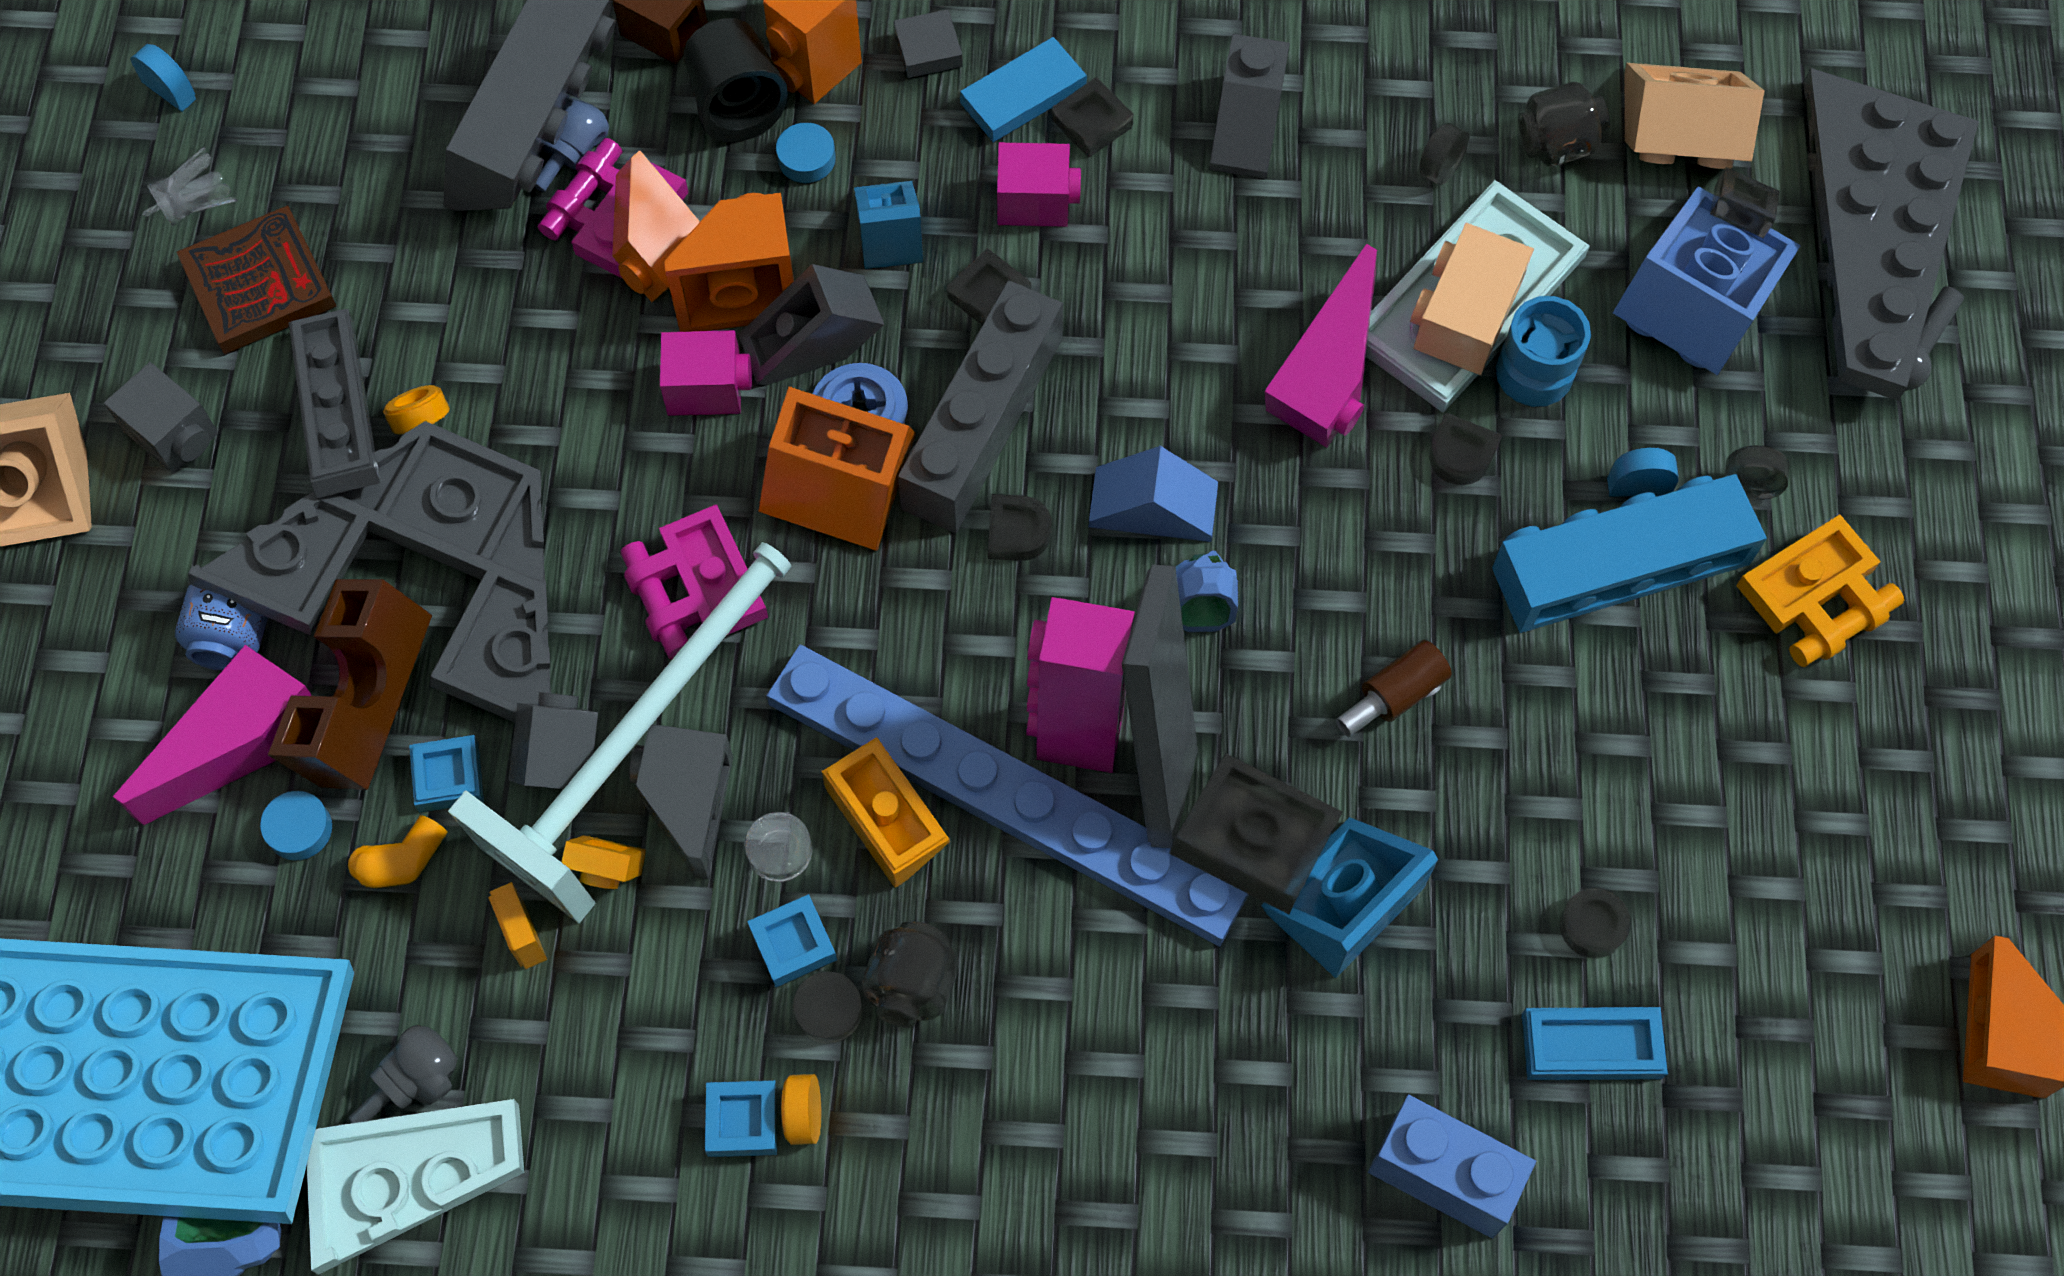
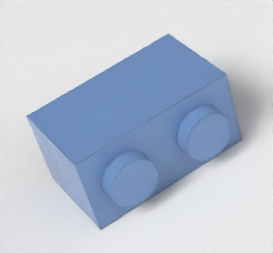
[1367,1094,1536,1239]

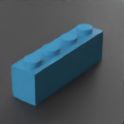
[1492,474,1767,633]

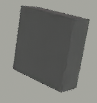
[893,9,963,78]

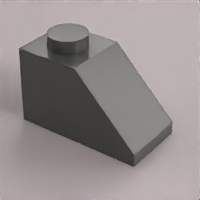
[1209,34,1290,179]
[738,264,884,385]
[629,724,733,879]

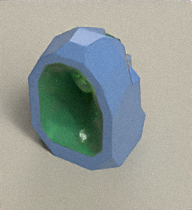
[1176,551,1238,632]
[159,1216,281,1276]

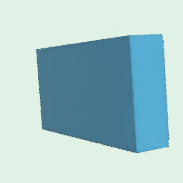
[960,37,1087,142]
[1522,1007,1668,1080]

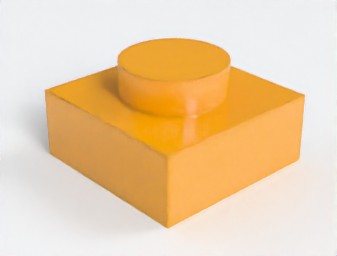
[562,835,647,889]

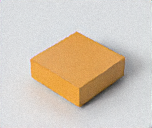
[488,882,547,969]

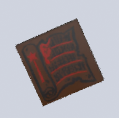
[176,205,337,354]

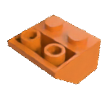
[758,387,916,551]

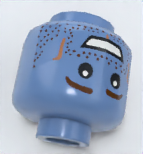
[175,585,268,671]

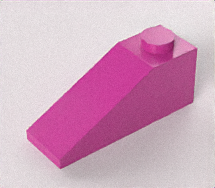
[1264,244,1377,448]
[113,645,312,825]

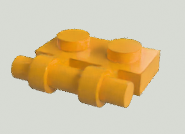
[1736,514,1904,667]

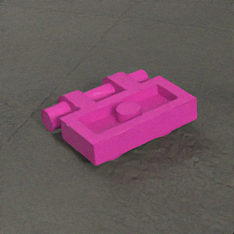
[538,138,688,279]
[620,504,768,659]

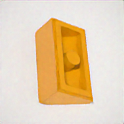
[822,737,950,888]

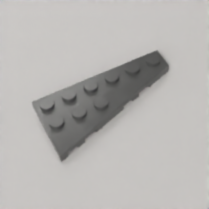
[1803,68,1979,401]

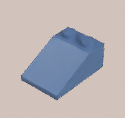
[1613,186,1801,375]

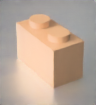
[1410,223,1534,375]

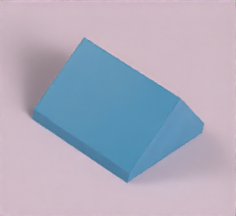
[1261,817,1438,978]

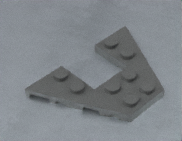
[188,421,551,723]

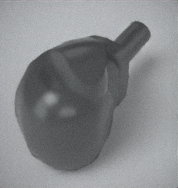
[348,1025,458,1123]

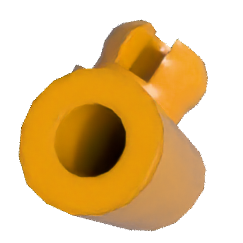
[348,815,448,888]

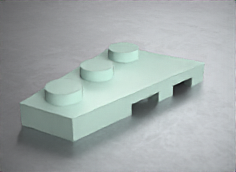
[307,1099,524,1275]

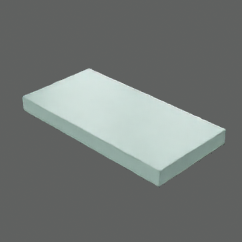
[1366,180,1590,413]

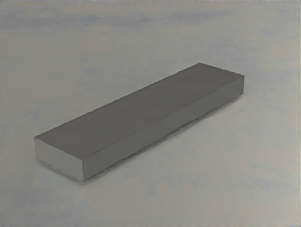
[289,308,380,498]

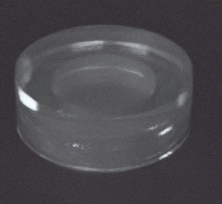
[745,812,812,882]

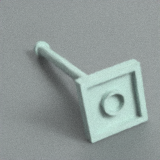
[448,542,792,924]

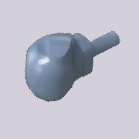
[534,98,609,192]

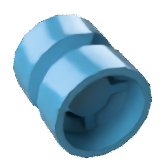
[1496,296,1591,407]

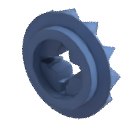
[812,363,908,424]

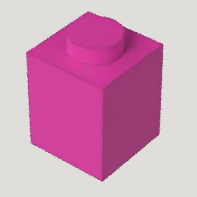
[997,142,1081,227]
[660,330,752,416]

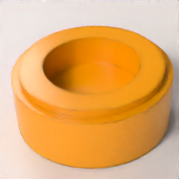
[383,385,450,434]
[781,1074,821,1145]

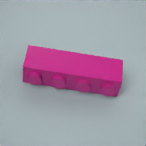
[1026,597,1135,773]

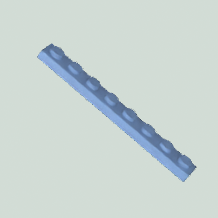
[766,644,1253,947]

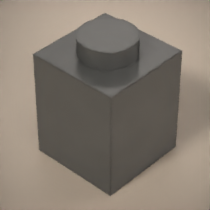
[104,362,218,474]
[509,692,598,789]

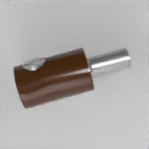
[1336,640,1452,737]

